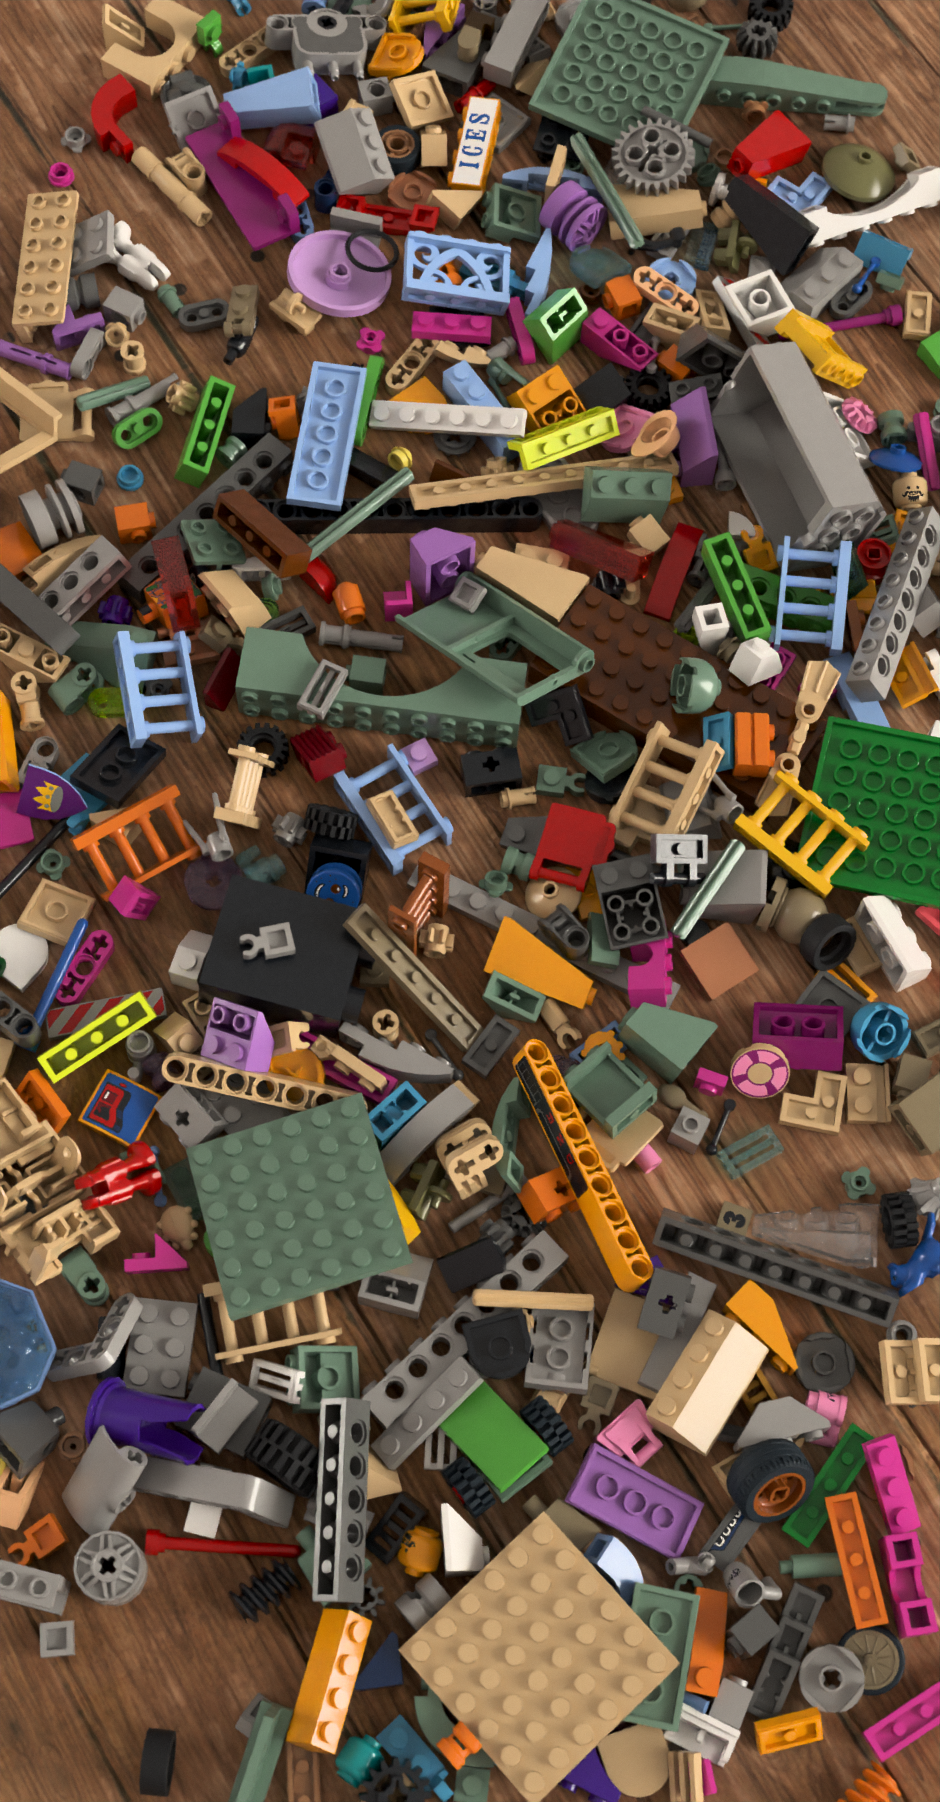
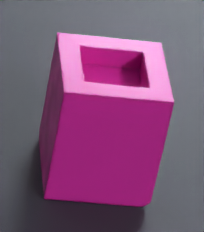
[383,581,413,622]

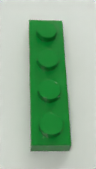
[781,1423,875,1549]

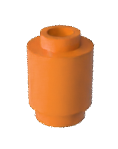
[332,582,366,625]

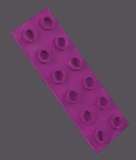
[185,100,300,251]

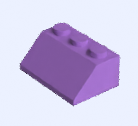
[670,386,719,487]
[410,527,476,606]

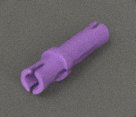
[0,339,72,380]

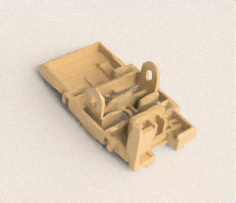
[0,1076,121,1286]

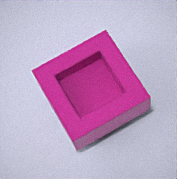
[693,1067,728,1096]

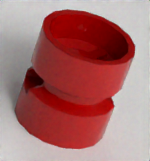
[850,538,892,586]

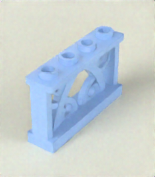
[401,231,511,316]

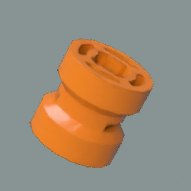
[435,1721,482,1771]

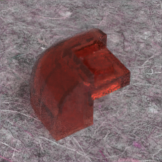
[262,122,321,171]

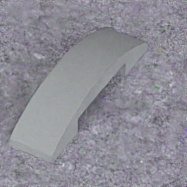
[380,1084,475,1186]

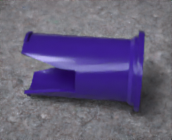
[85,1377,206,1465]

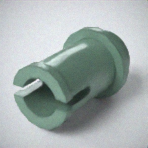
[157,284,185,319]

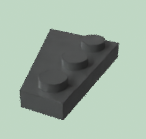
[499,816,582,870]

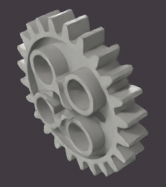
[612,118,695,197]

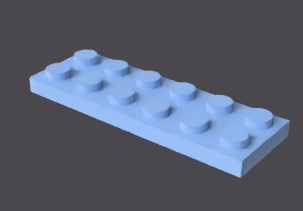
[286,361,367,512]

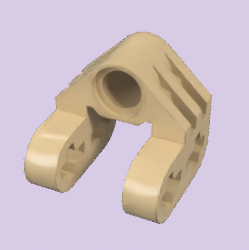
[434,1118,504,1200]

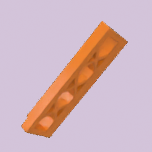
[824,1491,889,1630]

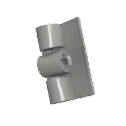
[62,1425,148,1536]

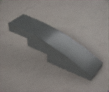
[747,1581,825,1719]

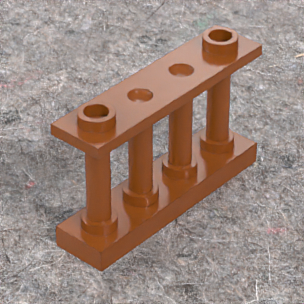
[388,851,450,957]

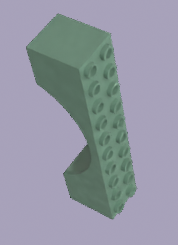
[235,627,528,748]

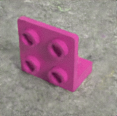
[0,789,35,850]

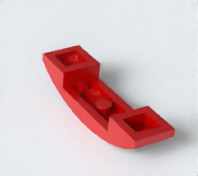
[217,137,309,208]
[336,195,440,236]
[643,522,704,622]

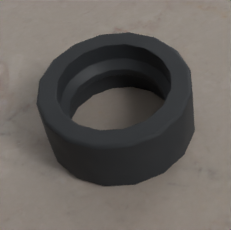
[799,913,857,971]
[139,1728,176,1797]

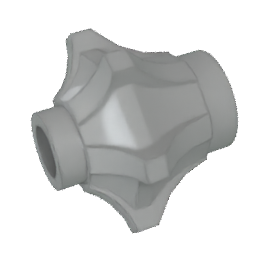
[907,1177,940,1221]

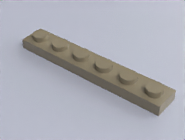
[343,903,484,1052]

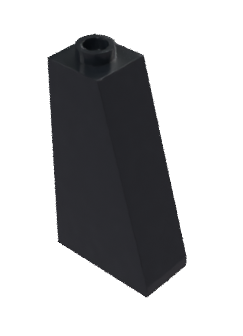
[724,174,820,276]

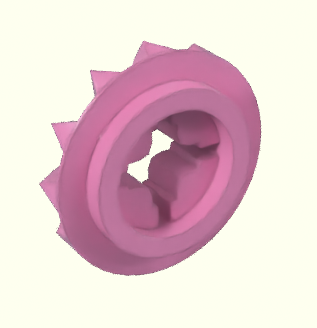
[841,396,877,434]

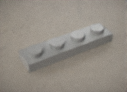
[370,1356,484,1471]

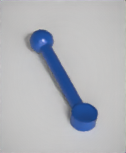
[852,257,881,294]

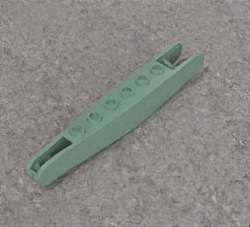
[699,56,888,117]

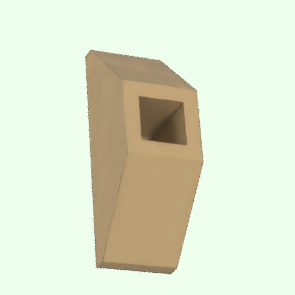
[0,622,71,683]

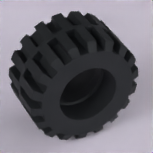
[244,1418,319,1498]

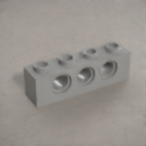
[38,535,133,626]

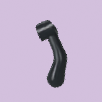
[628,227,686,255]

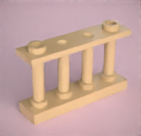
[608,721,725,834]
[213,744,275,830]
[202,1281,343,1364]

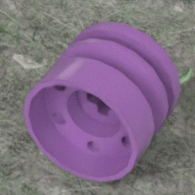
[539,180,608,252]

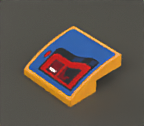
[77,1069,162,1148]

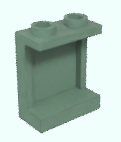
[563,1041,657,1139]

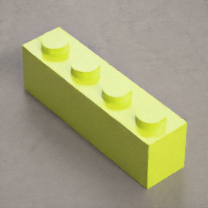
[37,990,157,1083]

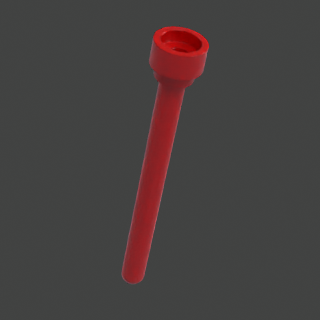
[145,1528,301,1558]

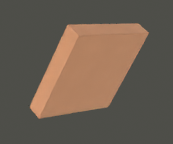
[678,921,759,1002]

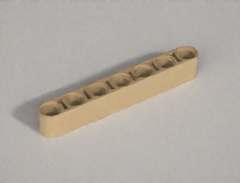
[162,1051,368,1111]

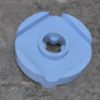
[644,258,696,306]

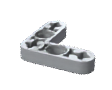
[46,1293,143,1382]

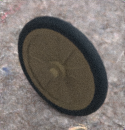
[838,1625,905,1696]

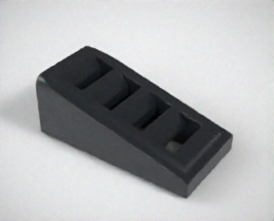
[365,1491,429,1565]

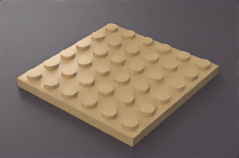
[399,1511,680,1802]

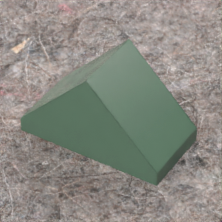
[482,970,546,1023]

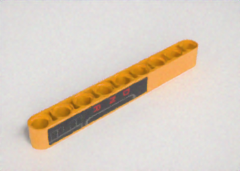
[512,1039,654,1293]

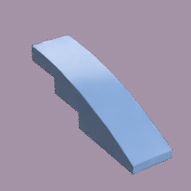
[524,227,552,318]
[823,652,890,728]

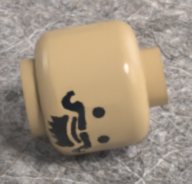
[892,472,928,511]

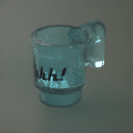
[235,845,286,884]

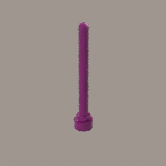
[778,304,903,341]

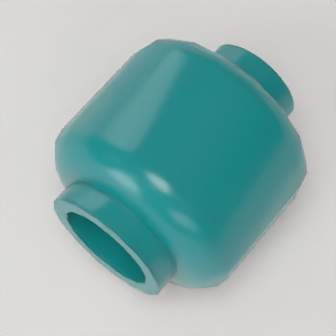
[335,1734,385,1789]

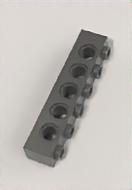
[312,1397,370,1603]

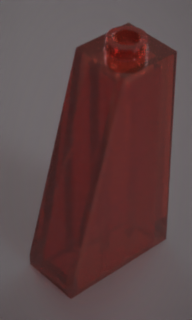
[549,519,655,583]
[151,535,201,633]

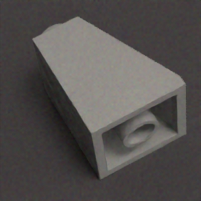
[679,849,768,925]

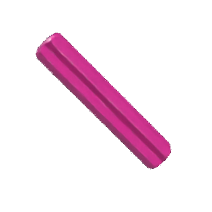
[913,412,940,492]

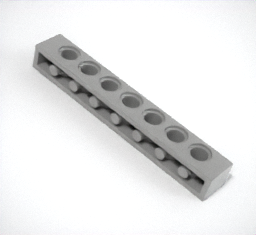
[845,506,940,702]
[361,1230,569,1430]

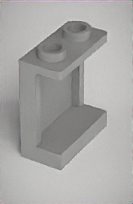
[0,1560,72,1616]

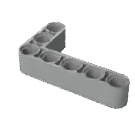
[132,1456,296,1528]

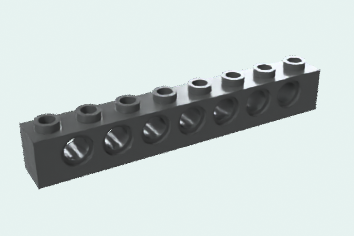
[118,433,293,605]
[652,1208,900,1328]

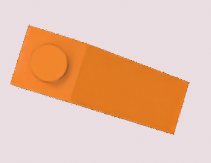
[685,1586,728,1697]

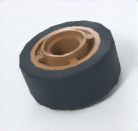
[379,125,421,176]

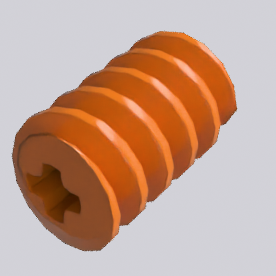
[836,1760,901,1802]

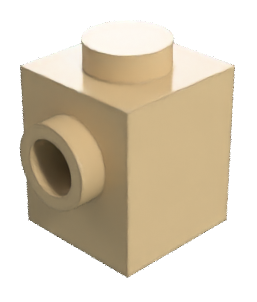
[626,514,671,561]

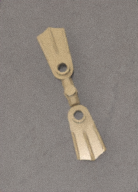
[754,660,841,817]

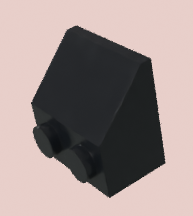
[304,833,373,908]

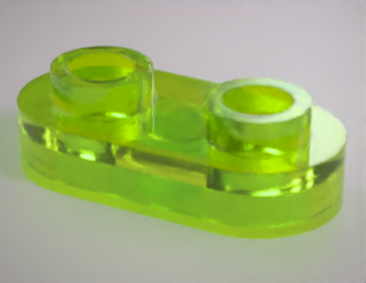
[88,687,143,718]

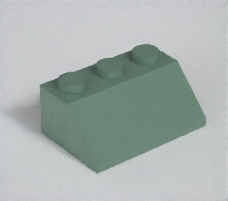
[580,466,672,524]

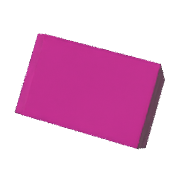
[108,875,161,921]

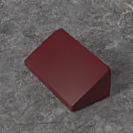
[203,647,241,712]

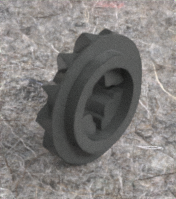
[434,433,476,457]
[501,1193,548,1238]

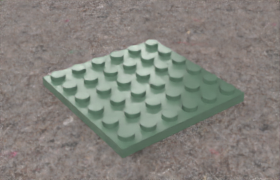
[528,0,730,156]
[186,1092,413,1321]

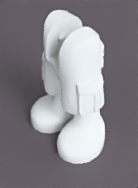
[105,221,171,291]

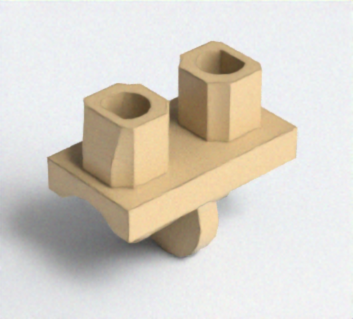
[269,288,322,336]

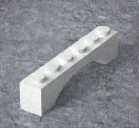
[798,166,940,248]

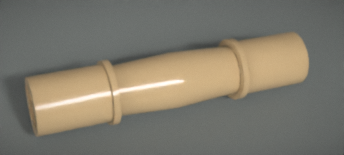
[131,146,212,227]

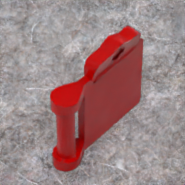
[529,803,617,893]

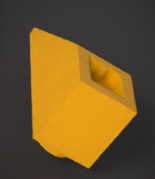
[722,1279,798,1376]

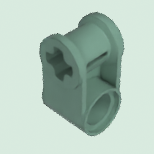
[48,662,104,716]
[60,1245,110,1307]

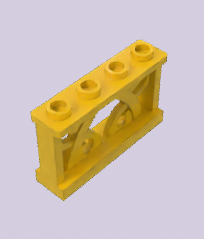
[774,308,867,389]

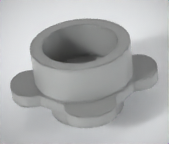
[61,126,91,153]

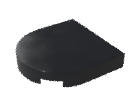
[461,1308,532,1380]

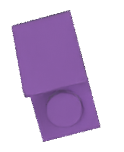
[52,304,105,351]

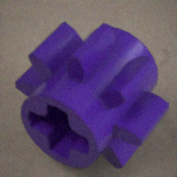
[97,595,133,625]

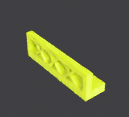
[507,406,620,471]

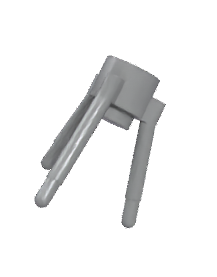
[697,773,744,824]
[183,792,234,862]

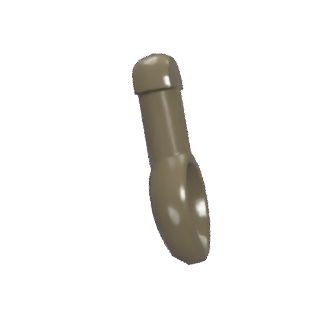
[658,1084,708,1118]

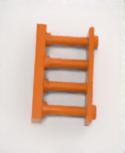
[69,784,206,902]

